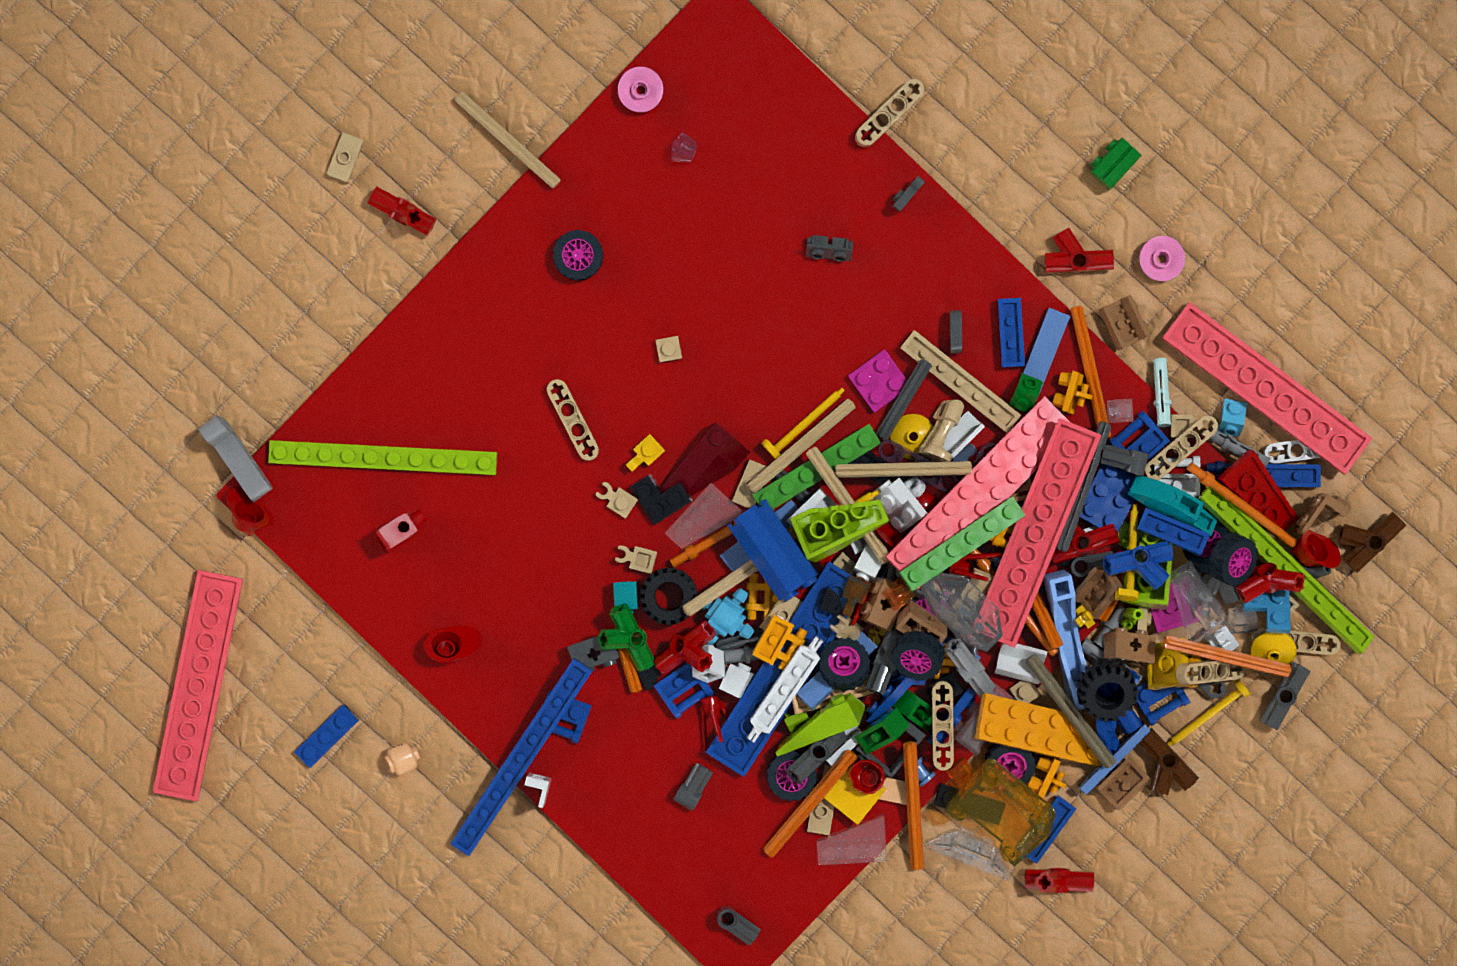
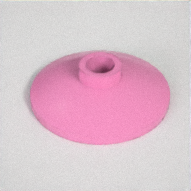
[618,67,663,112]
[1139,236,1185,281]

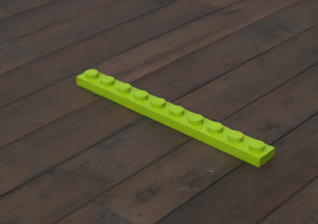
[268,440,497,475]
[1198,487,1375,655]

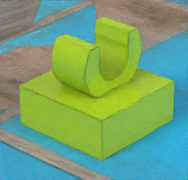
[1117,521,1144,549]
[784,711,809,733]

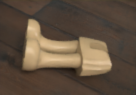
[918,400,964,462]

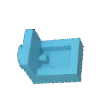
[1218,398,1247,437]

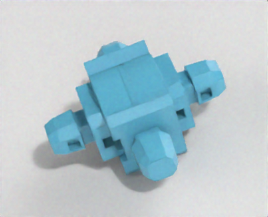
[703,588,754,645]

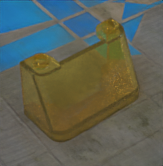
[945,759,1056,867]

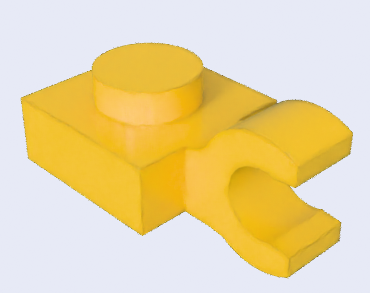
[626,434,665,472]
[1074,604,1096,628]

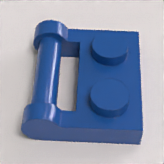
[1108,410,1170,461]
[654,663,714,719]
[1136,680,1191,726]
[545,690,592,744]

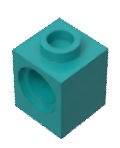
[613,581,638,614]

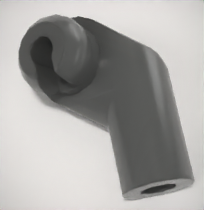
[1299,563,1331,579]

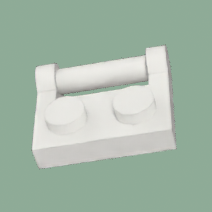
[1153,455,1200,497]

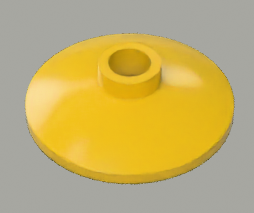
[890,414,933,459]
[1250,632,1296,665]

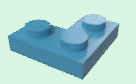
[1243,589,1291,633]

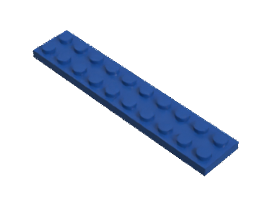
[706,561,868,777]

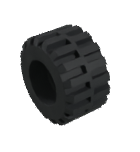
[640,568,698,625]
[1077,658,1138,722]

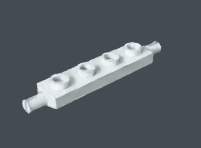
[747,636,823,743]

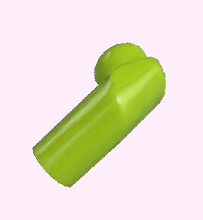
[1121,607,1144,631]

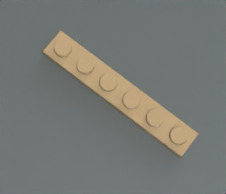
[900,330,1021,433]

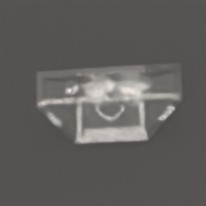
[921,572,1003,652]
[923,826,1010,881]

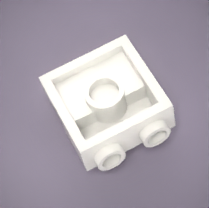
[871,478,928,534]

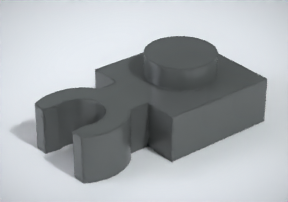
[892,176,925,212]

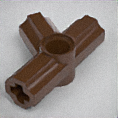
[1339,511,1406,573]
[1139,728,1199,795]

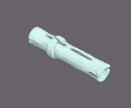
[1153,358,1172,427]

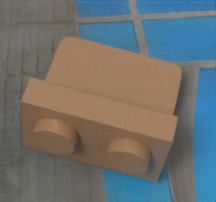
[1295,493,1350,534]

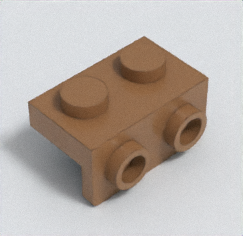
[1099,295,1149,351]
[1075,567,1124,619]
[1097,757,1151,811]

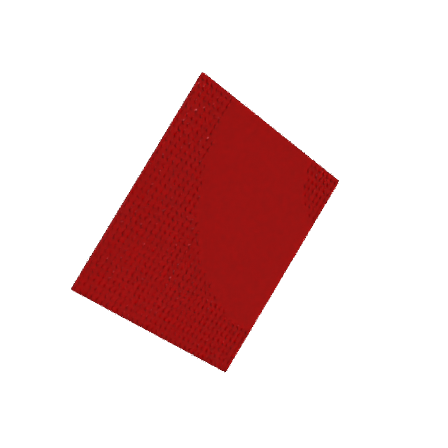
[217,0,1229,966]

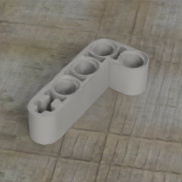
[198,415,273,502]

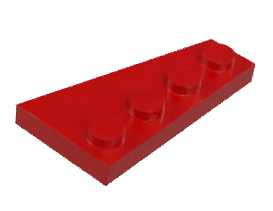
[1217,449,1299,531]

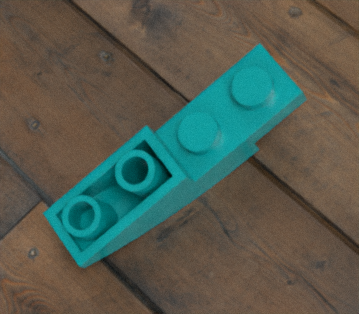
[1128,475,1218,537]

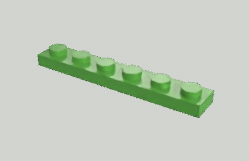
[753,424,881,509]
[899,496,1025,592]

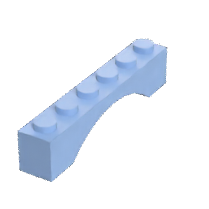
[1043,570,1087,710]

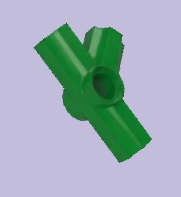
[598,603,654,671]

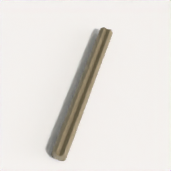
[1026,654,1116,769]

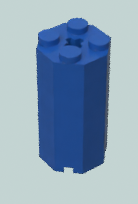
[727,499,818,602]

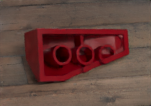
[660,422,750,496]

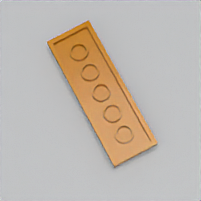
[974,693,1101,767]

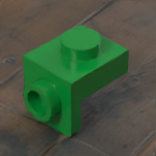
[1009,374,1043,413]

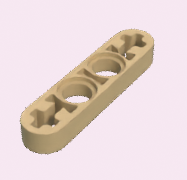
[855,79,924,148]
[547,379,599,461]
[1144,416,1218,480]
[1251,628,1340,655]
[1176,660,1246,684]
[932,681,954,771]

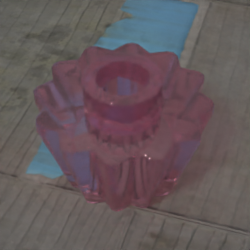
[670,132,698,163]

